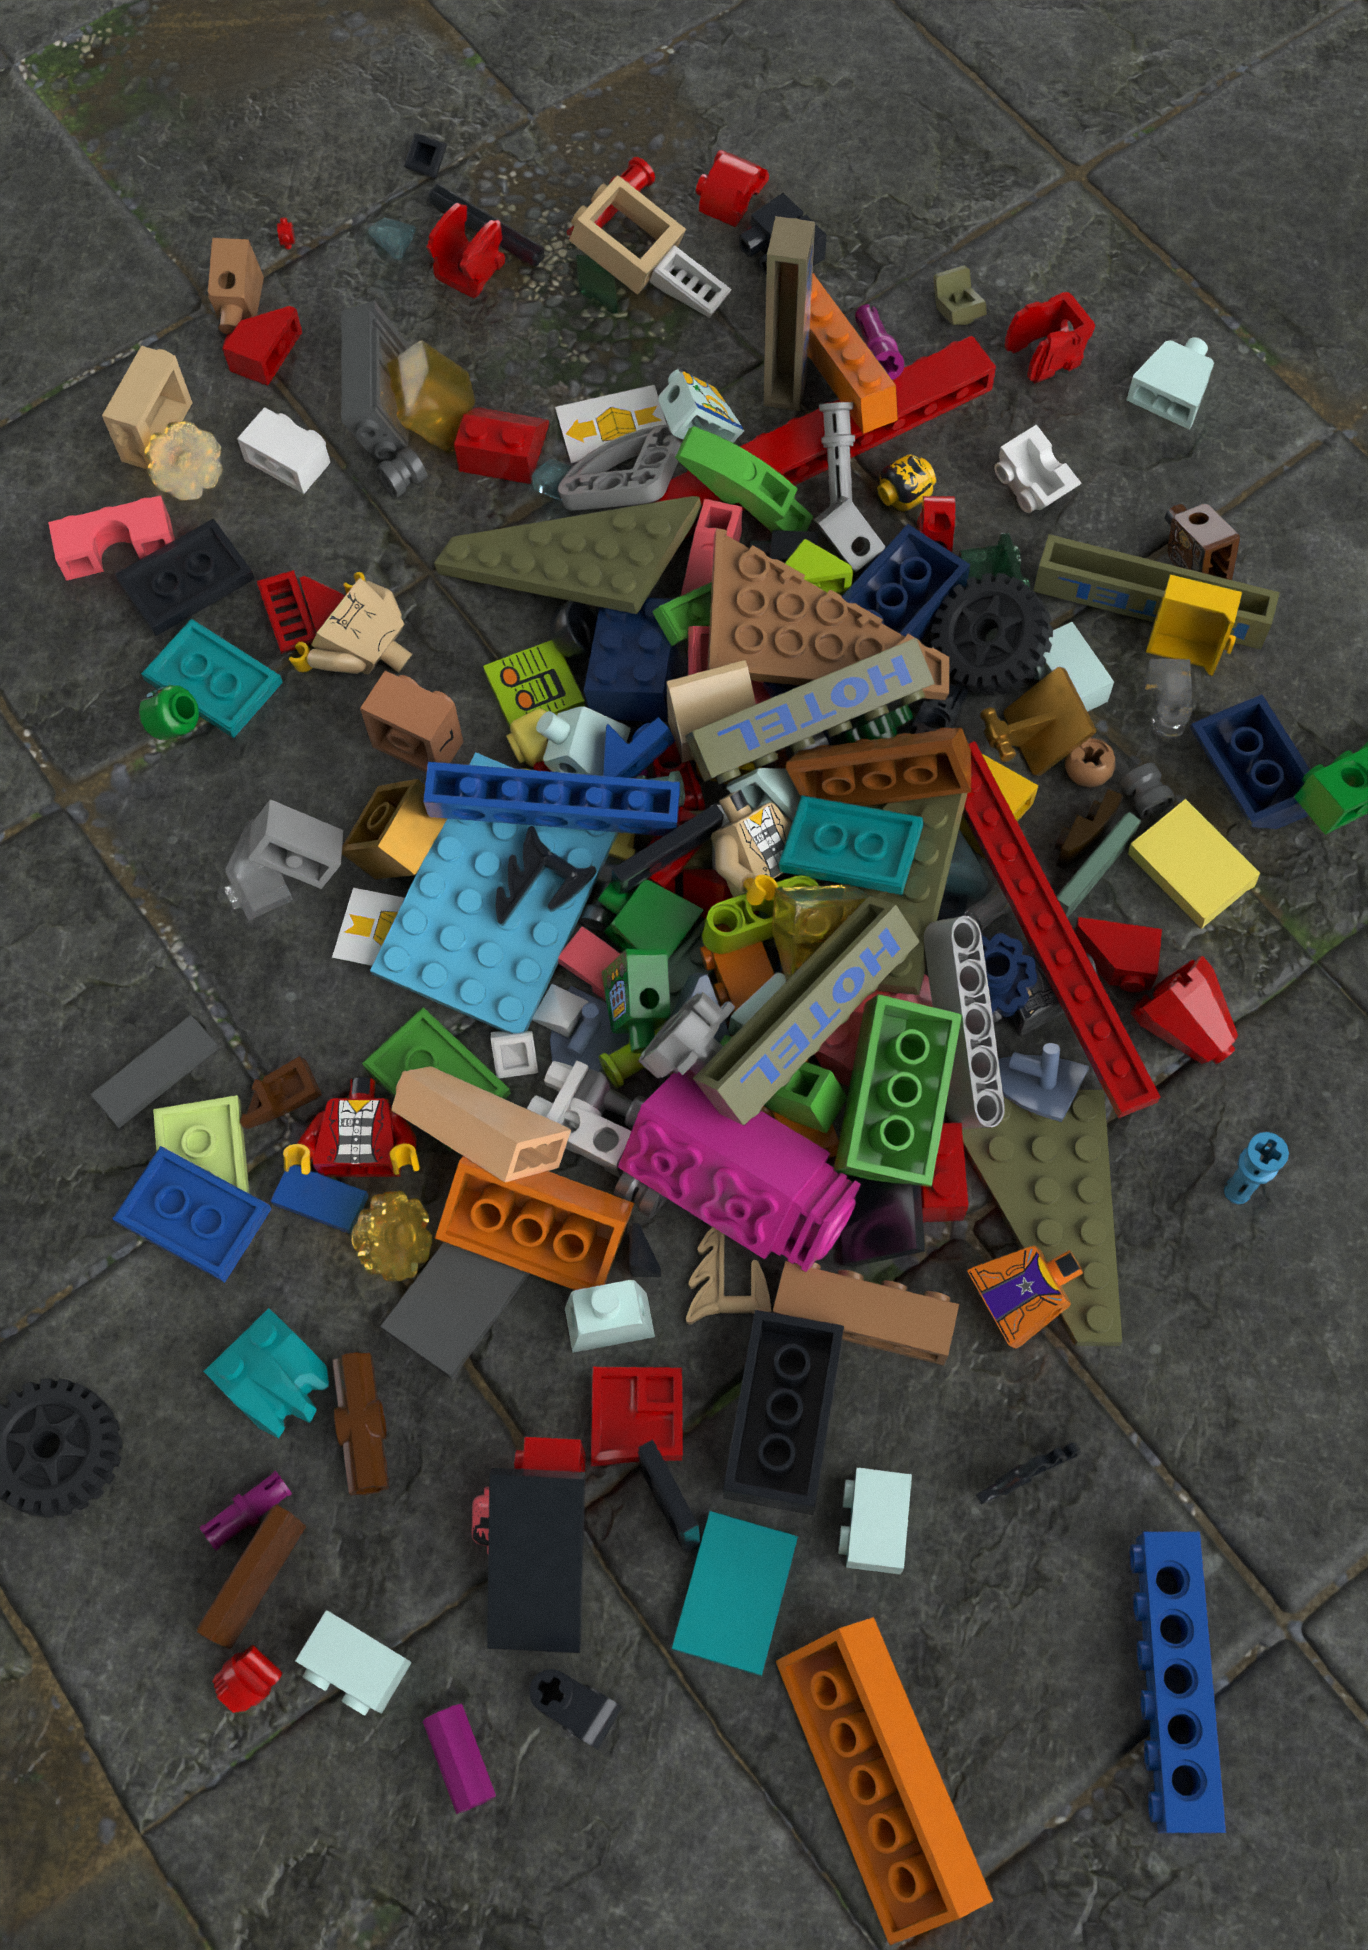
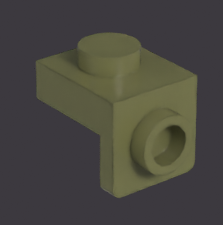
[933,265,987,325]

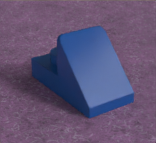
[603,717,676,778]

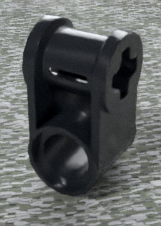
[529,1669,622,1750]

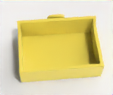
[1128,799,1260,929]

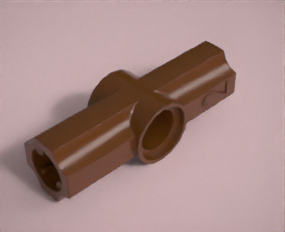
[332,1352,389,1495]

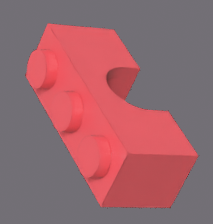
[48,495,175,581]

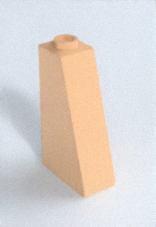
[391,1066,571,1182]

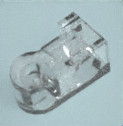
[1144,659,1192,739]

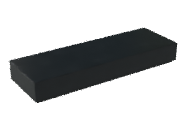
[611,804,724,895]

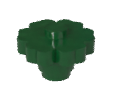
[833,703,913,745]

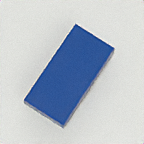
[271,1165,369,1234]

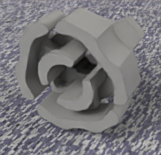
[638,992,735,1079]

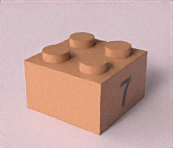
[360,671,464,773]

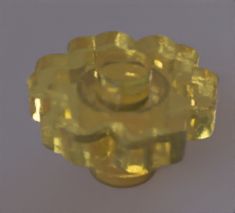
[145,421,223,500]
[351,1191,432,1281]

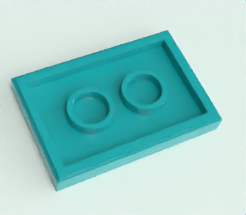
[141,619,283,738]
[779,795,923,895]
[672,1511,798,1677]

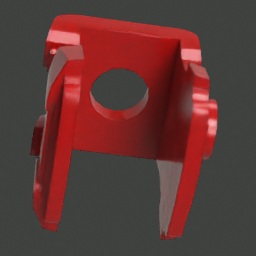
[426,203,505,298]
[1004,292,1096,384]

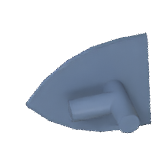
[550,986,630,1072]
[998,1043,1089,1122]

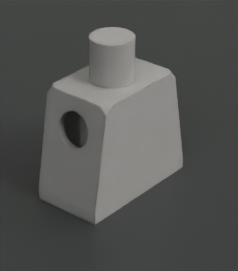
[813,496,886,572]

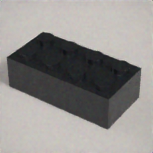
[723,1310,844,1515]

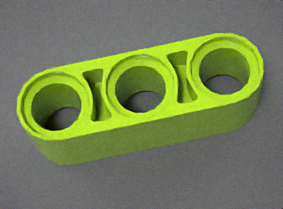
[702,875,821,954]

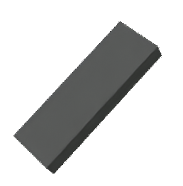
[90,1015,219,1128]

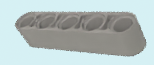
[924,916,1005,1129]

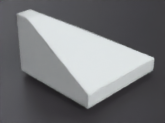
[532,984,589,1038]
[491,1031,538,1078]

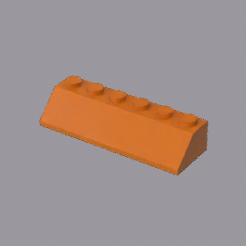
[775,1617,993,1945]

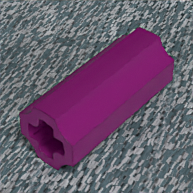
[423,1703,496,1815]

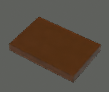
[197,1504,306,1650]

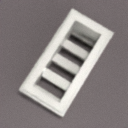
[649,245,732,318]

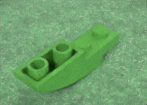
[675,426,813,532]

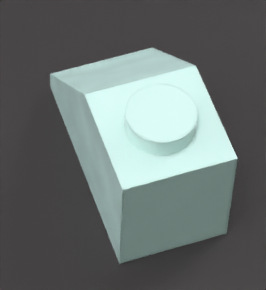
[726,768,801,821]

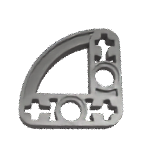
[558,424,683,511]

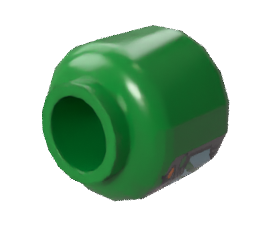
[139,685,199,740]

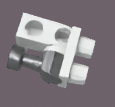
[527,1061,647,1178]

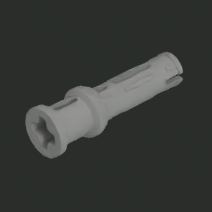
[819,402,855,506]

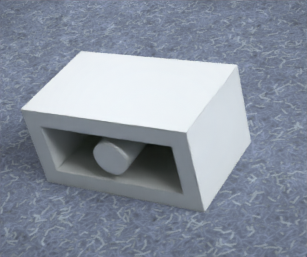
[237,407,330,494]

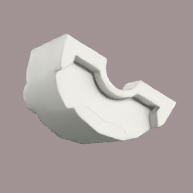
[994,425,1081,513]

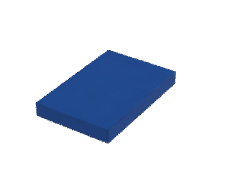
[113,1146,272,1283]

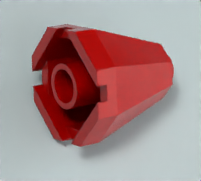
[1130,955,1238,1064]

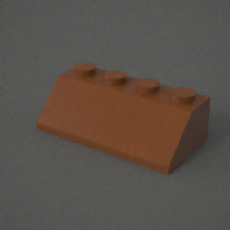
[786,727,971,806]

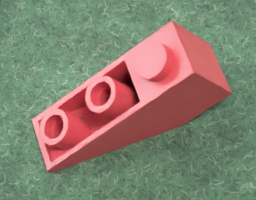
[681,499,742,596]

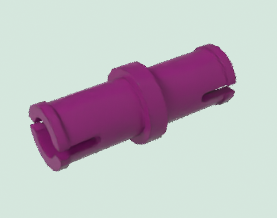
[199,1470,292,1551]

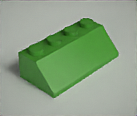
[834,994,962,1187]

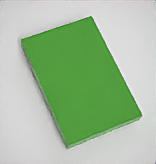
[362,1007,511,1151]

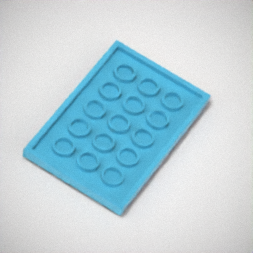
[370,752,618,1033]

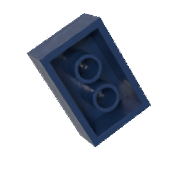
[584,598,682,722]

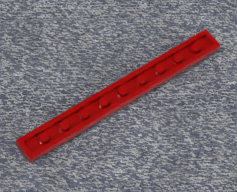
[963,741,1160,1118]

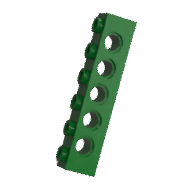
[1294,742,1368,835]

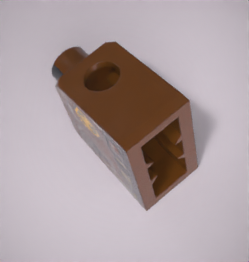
[1165,504,1240,580]

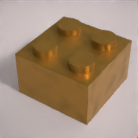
[342,779,447,879]

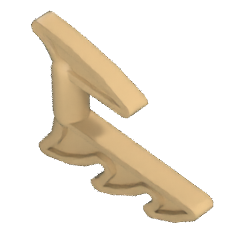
[686,1227,772,1325]

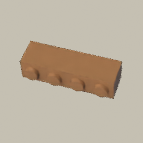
[773,1261,959,1365]

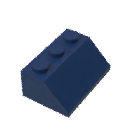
[1190,694,1310,829]

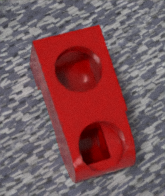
[917,496,955,552]

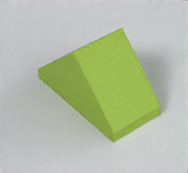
[785,539,853,595]

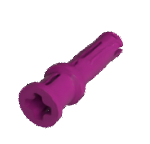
[855,304,905,380]

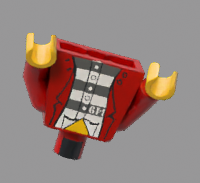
[283,1077,420,1177]

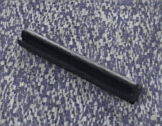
[428,184,545,266]

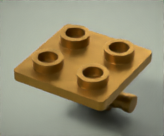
[980,667,1096,776]

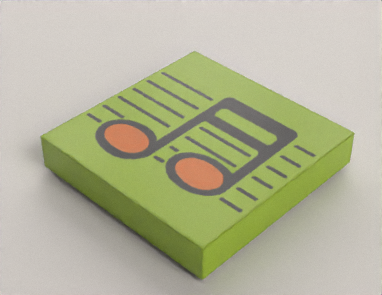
[483,640,585,728]

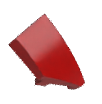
[299,576,345,634]

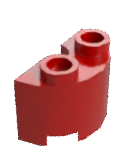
[696,149,769,227]

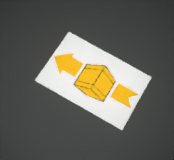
[555,385,666,463]
[332,888,405,966]

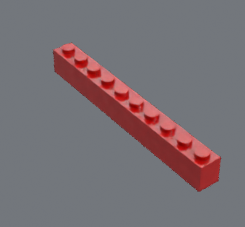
[652,336,996,539]

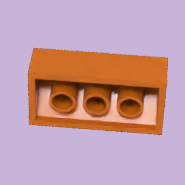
[435,1156,635,1290]

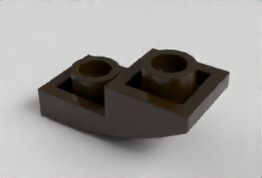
[1054,789,1123,869]

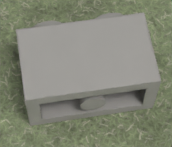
[247,799,343,889]

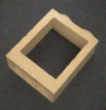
[569,175,686,295]
[102,346,192,472]

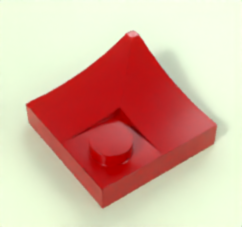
[591,1367,683,1466]

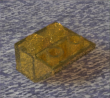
[387,340,476,453]
[772,885,872,982]

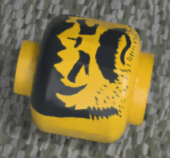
[877,454,936,512]

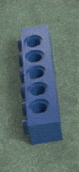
[423,762,680,836]
[1130,1532,1226,1834]

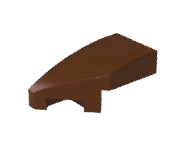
[240,1056,322,1129]

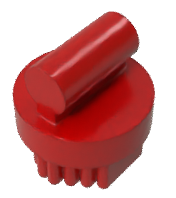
[212,1645,283,1713]

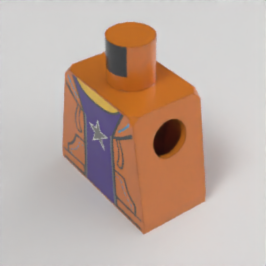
[967,1246,1083,1349]

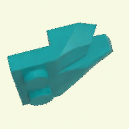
[203,1308,329,1438]

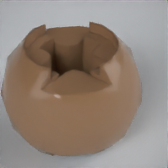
[1065,737,1116,788]

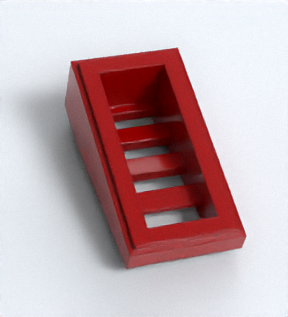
[257,570,316,654]

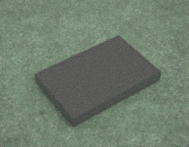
[380,1242,530,1379]

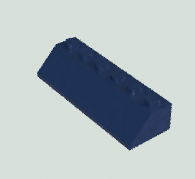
[763,524,970,745]

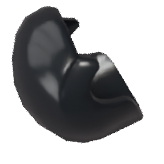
[550,600,598,660]

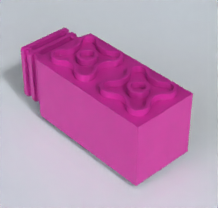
[618,1069,861,1273]

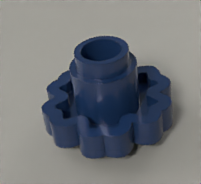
[982,933,1037,1017]

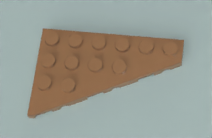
[707,528,949,700]

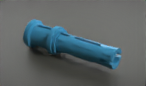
[1224,1132,1289,1204]

